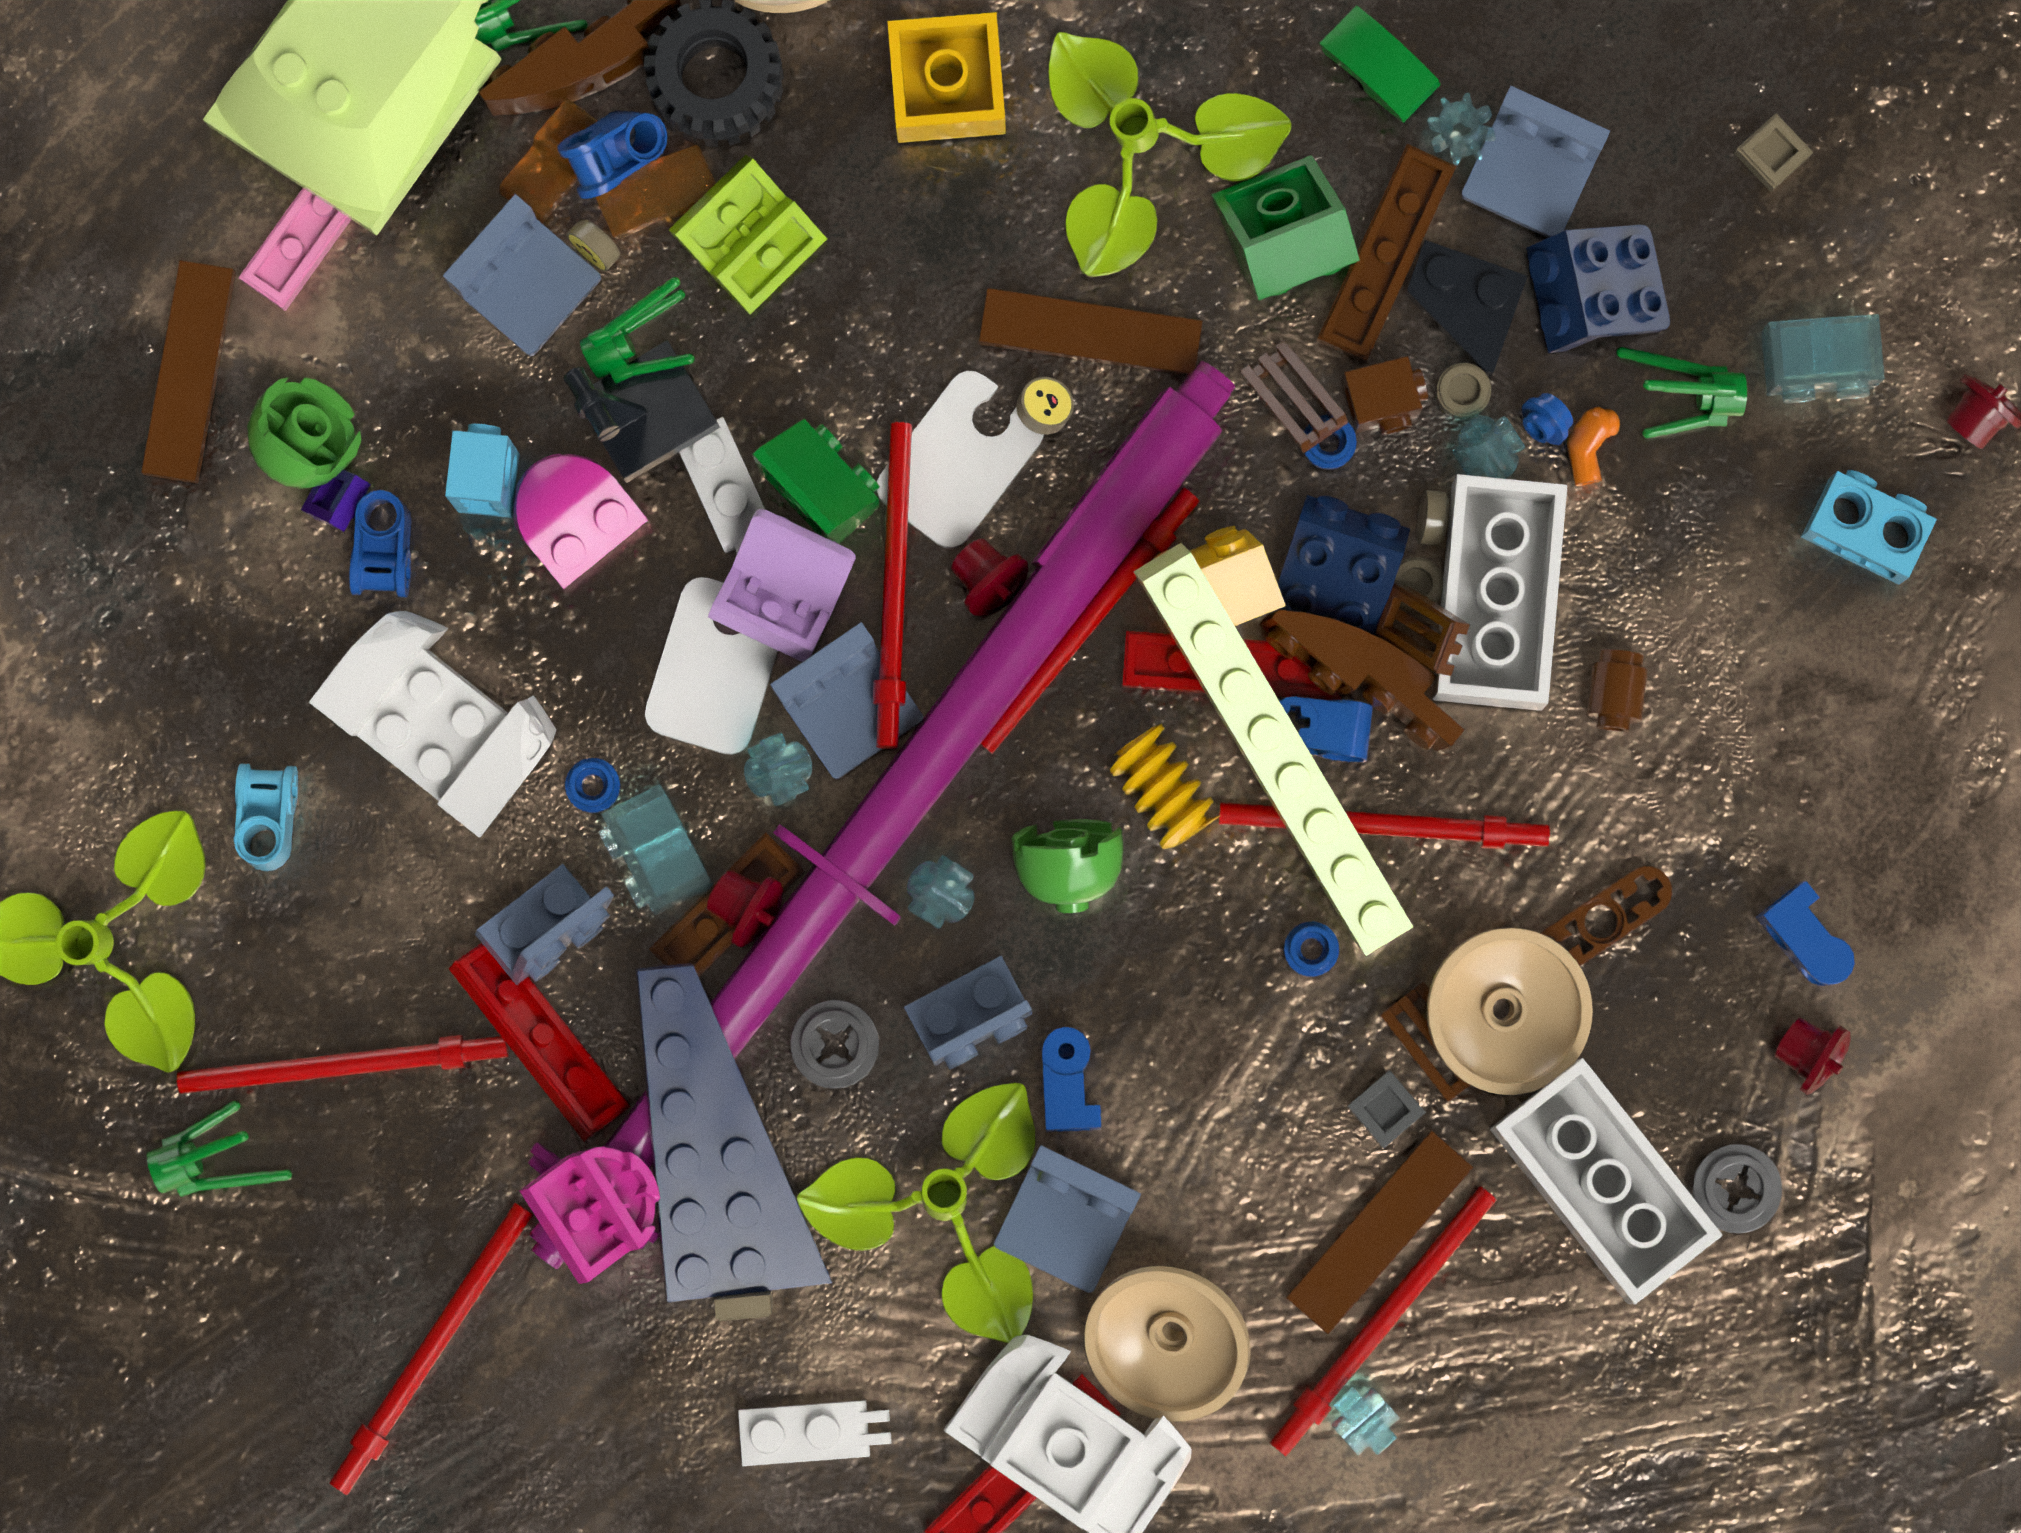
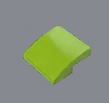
[669,154,827,314]

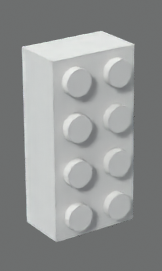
[1432,474,1567,711]
[1489,1058,1723,1305]

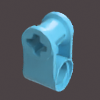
[234,763,298,871]

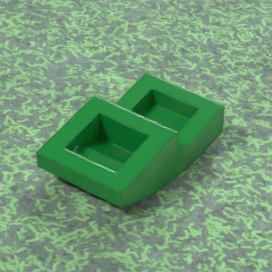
[1319,5,1441,123]

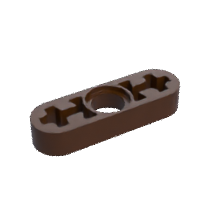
[1540,866,1672,966]

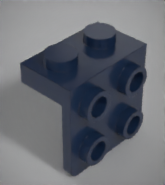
[1526,225,1670,353]
[1271,495,1410,636]

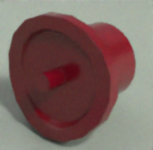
[1946,374,2021,449]
[951,538,1028,616]
[707,870,783,947]
[1775,1017,1851,1095]

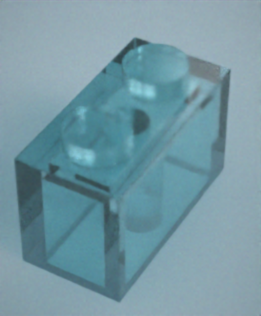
[1761,314,1885,403]
[599,784,713,915]

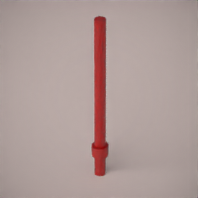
[872,422,912,749]
[980,488,1200,754]
[1219,802,1550,849]
[177,1035,509,1094]
[1269,1186,1497,1457]
[329,1203,533,1495]

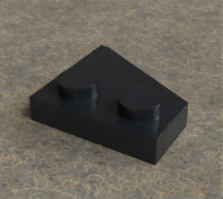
[1405,240,1528,377]

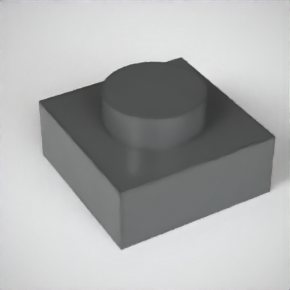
[1346,1070,1426,1149]

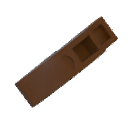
[478,0,682,116]
[1259,610,1465,751]

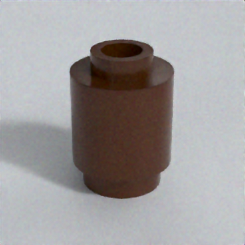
[1587,649,1648,732]

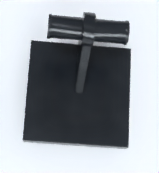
[563,340,720,483]

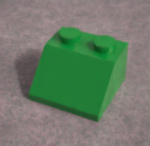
[1211,155,1360,300]
[753,419,880,544]

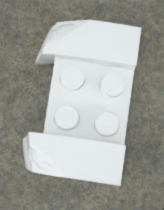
[309,611,556,838]
[944,1335,1192,1533]

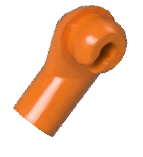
[1566,407,1620,487]

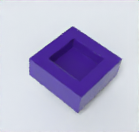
[300,470,371,532]

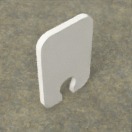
[877,371,1044,549]
[645,577,778,755]

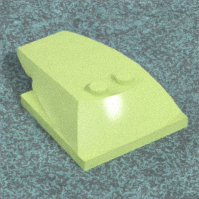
[203,0,502,236]

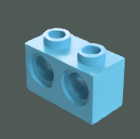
[445,424,520,518]
[1801,470,1937,585]

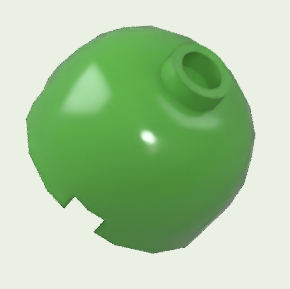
[247,377,361,489]
[1012,819,1124,913]

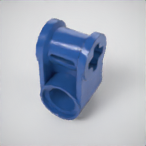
[557,110,667,199]
[350,490,411,597]
[1279,696,1373,762]

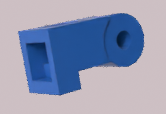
[1755,881,1855,986]
[1042,1027,1101,1133]

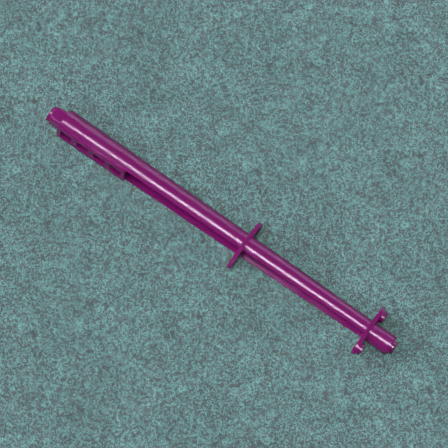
[528,361,1235,1270]

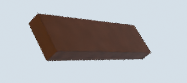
[1316,144,1456,364]
[141,260,236,484]
[979,288,1203,376]
[1285,1131,1474,1334]

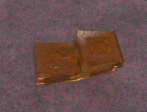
[499,98,598,224]
[596,145,716,240]

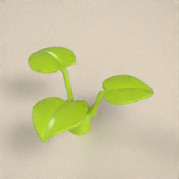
[1049,32,1291,277]
[0,811,205,1073]
[797,1083,1035,1344]

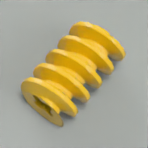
[1110,724,1221,850]

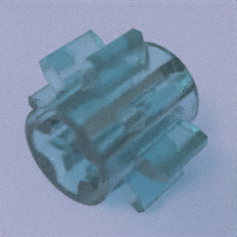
[1427,93,1496,165]
[1452,416,1525,479]
[744,733,812,806]
[907,856,974,929]
[1331,1387,1400,1455]

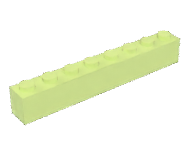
[1134,543,1413,956]

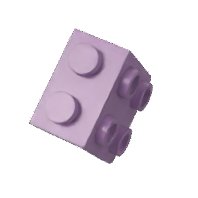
[708,509,856,662]

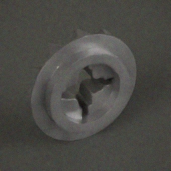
[791,1000,879,1089]
[1692,1144,1782,1233]

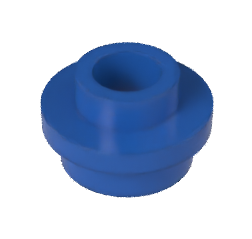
[1522,393,1573,445]
[1304,415,1357,470]
[565,758,621,813]
[1284,921,1339,977]

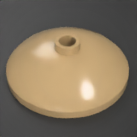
[1426,928,1593,1095]
[1084,1266,1250,1422]

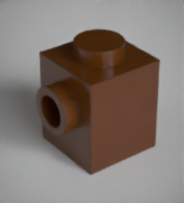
[1341,356,1428,435]

